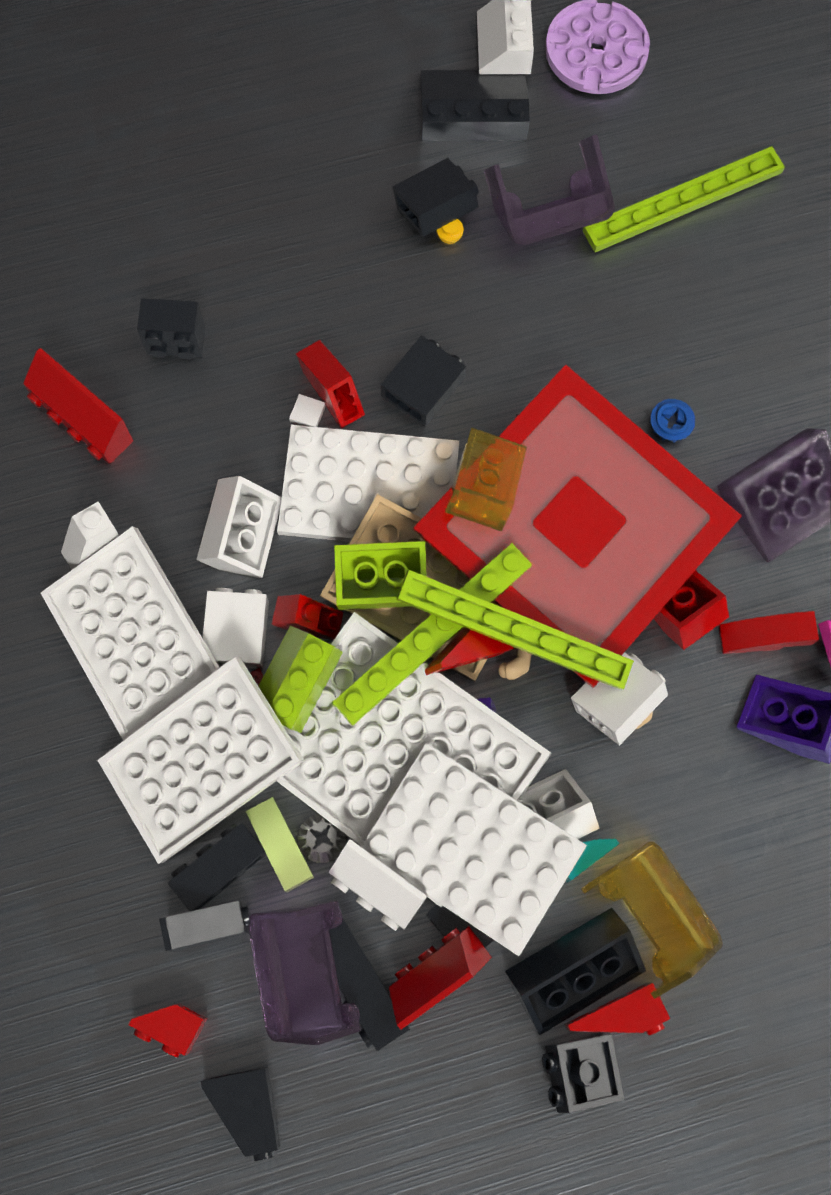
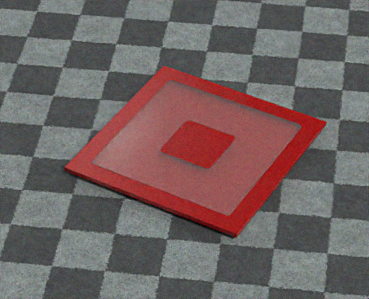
[413,365,742,688]

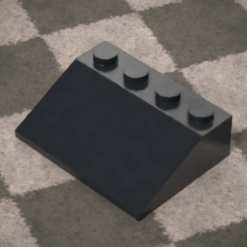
[421,70,530,141]

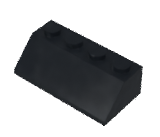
[505,908,646,1035]

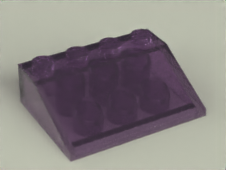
[717,428,831,562]

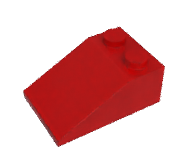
[654,570,729,650]

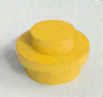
[437,219,464,244]

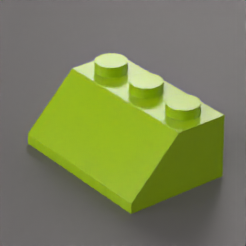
[334,541,427,610]
[258,625,343,733]

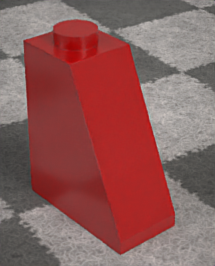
[296,340,365,429]

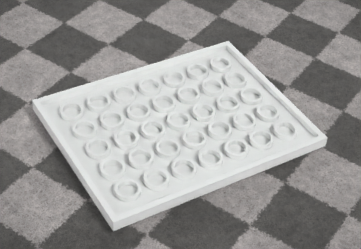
[277,612,552,907]

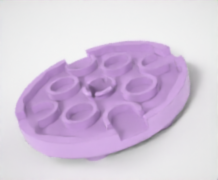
[545,0,650,94]

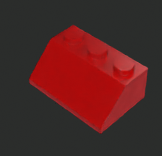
[389,926,492,1030]

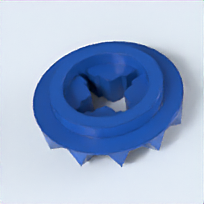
[650,399,695,443]

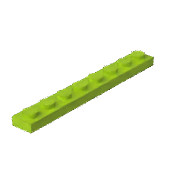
[583,146,785,252]
[332,543,532,727]
[396,570,634,690]

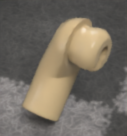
[498,649,532,680]

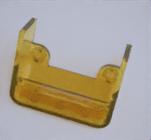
[581,841,723,999]

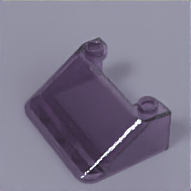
[248,900,360,1045]

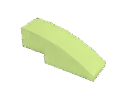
[246,797,314,892]

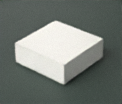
[289,394,326,427]

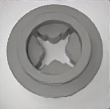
[297,814,346,863]

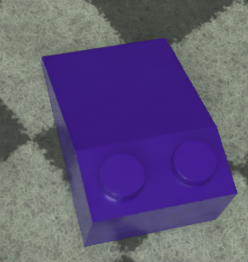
[737,675,831,764]

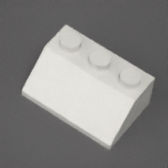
[477,0,534,74]
[196,476,282,578]
[518,769,600,839]
[329,839,427,931]

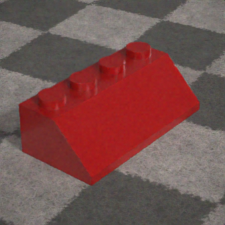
[23,348,133,464]

